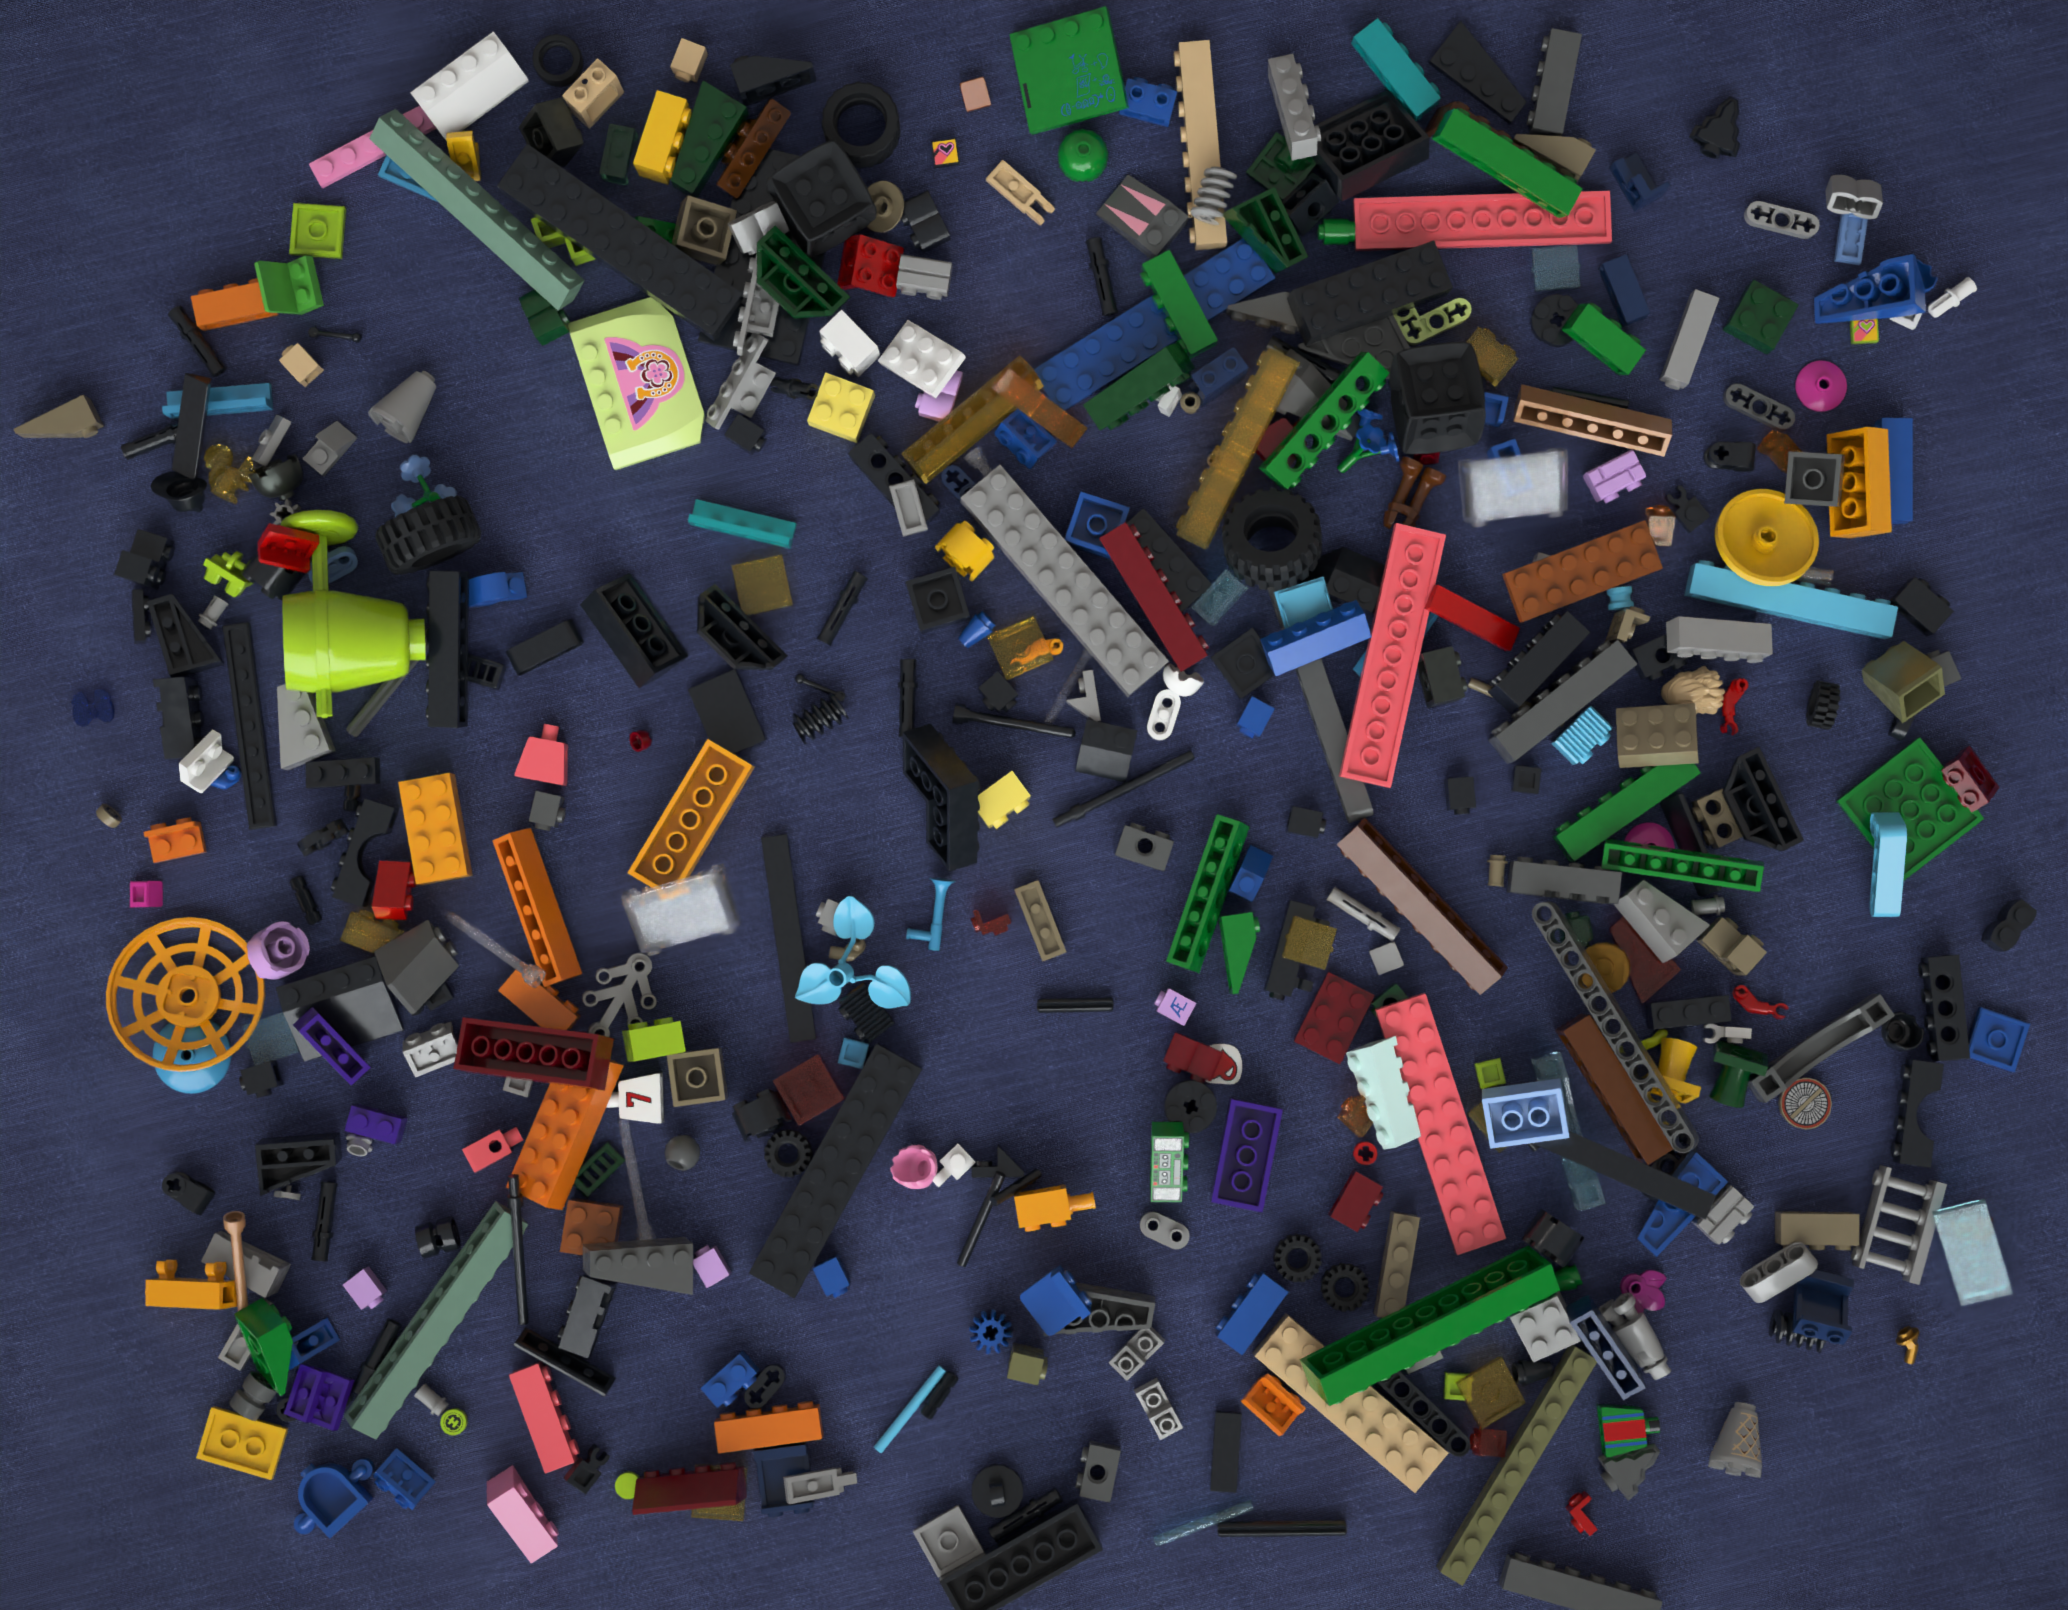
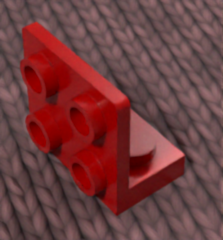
[837,234,904,298]

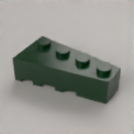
[671,81,749,198]

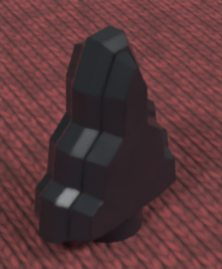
[1689,96,1740,159]

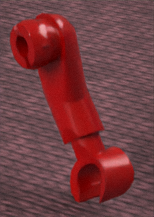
[1720,678,1748,736]
[1732,985,1789,1020]

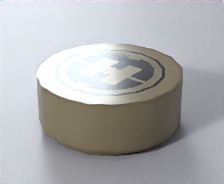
[96,803,122,828]

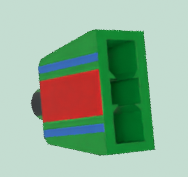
[1596,1404,1660,1458]

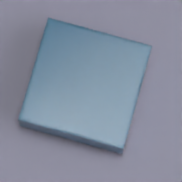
[838,1037,869,1069]

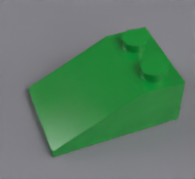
[1218,912,1260,994]
[234,1298,293,1396]

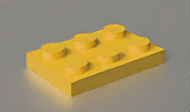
[196,1406,288,1480]

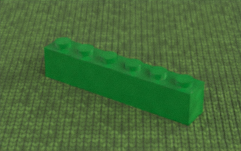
[1432,108,1583,218]
[1552,764,1701,862]

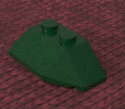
[757,226,850,318]

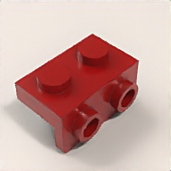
[257,523,320,573]

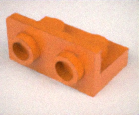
[144,817,207,863]

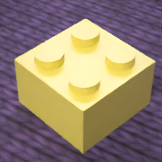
[807,372,875,443]
[978,771,1031,829]

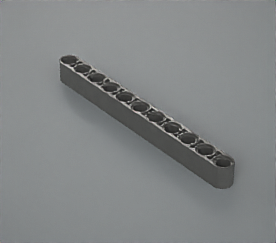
[1268,585,1374,823]
[1532,901,1699,1153]

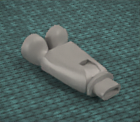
[1598,1293,1671,1380]

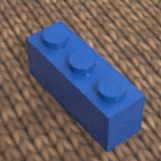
[1215,1271,1288,1355]

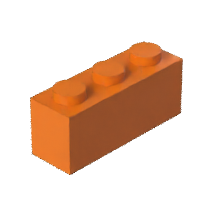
[191,278,279,331]
[498,966,581,1031]

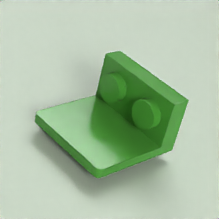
[254,255,324,315]

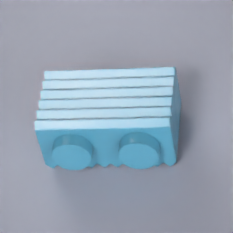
[1551,706,1613,765]

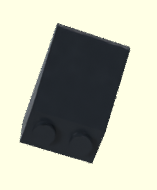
[730,55,816,106]

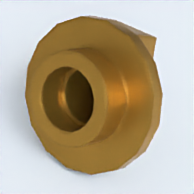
[1895,1326,1920,1364]

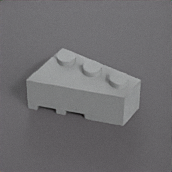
[1614,880,1710,963]
[201,1231,291,1298]

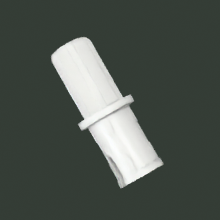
[1927,277,1977,318]

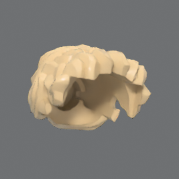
[1661,666,1725,715]

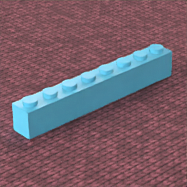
[1684,560,1898,639]

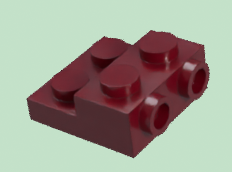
[1941,745,2000,813]

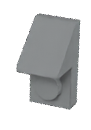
[303,421,357,476]
[1066,670,1101,722]

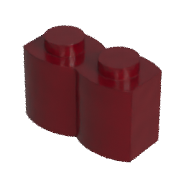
[1163,1032,1223,1084]

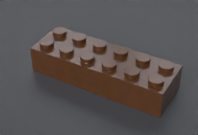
[1555,1014,1673,1165]

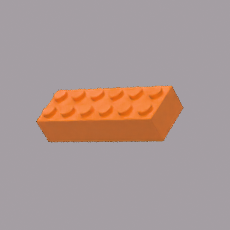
[506,1059,624,1210]

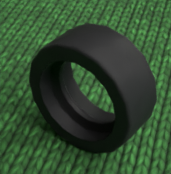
[532,34,583,87]

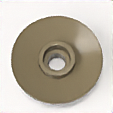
[867,181,904,233]

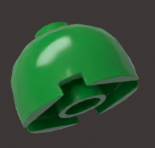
[1057,129,1109,182]

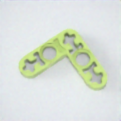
[1393,298,1472,346]

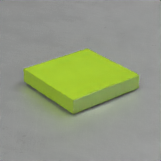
[289,203,346,259]

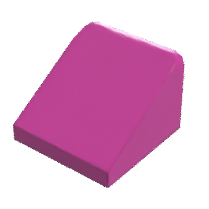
[130,881,163,907]

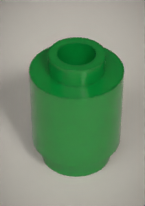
[1317,219,1355,245]

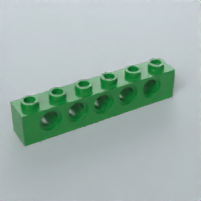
[1259,352,1390,489]
[1166,814,1249,973]
[1601,839,1764,892]

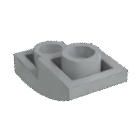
[1109,1326,1165,1381]
[1134,1378,1183,1440]

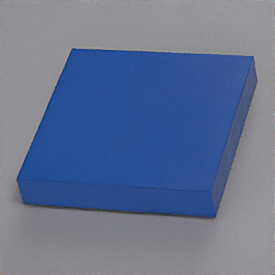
[1968,1007,2030,1073]

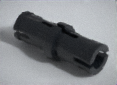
[770,377,818,400]

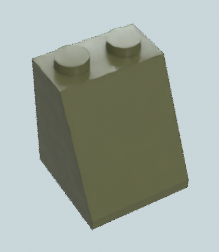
[1862,641,1945,723]

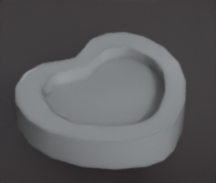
[274,1185,301,1200]

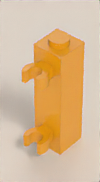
[145,1259,237,1309]

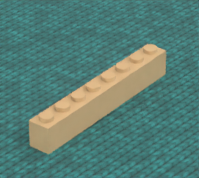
[1173,40,1227,251]

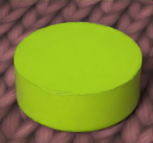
[615,1471,639,1499]

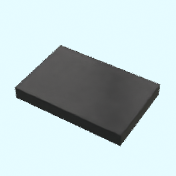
[688,669,766,754]

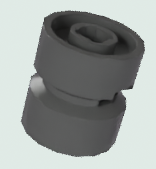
[229,1371,277,1421]

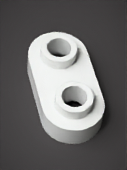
[1147,689,1181,740]

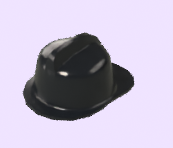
[150,472,208,512]

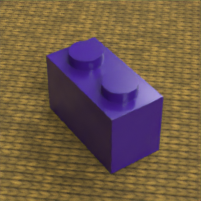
[344,1104,408,1144]

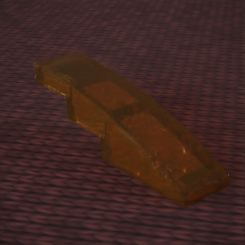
[991,367,1088,448]

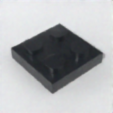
[1210,627,1274,700]

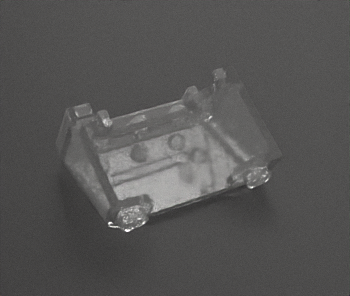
[1458,448,1568,527]
[621,863,741,956]

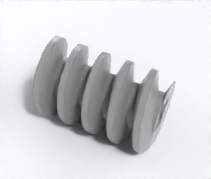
[1190,167,1237,225]

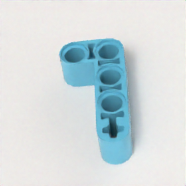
[1870,812,1907,917]

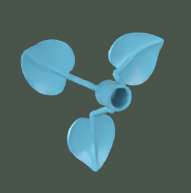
[795,896,911,1008]

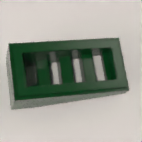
[573,1142,625,1199]

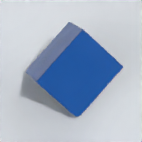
[1484,392,1509,427]

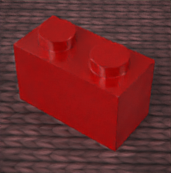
[372,861,417,920]

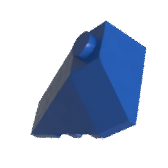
[1814,254,1926,324]

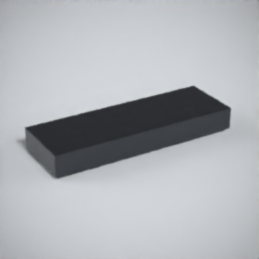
[1210,1411,1242,1493]

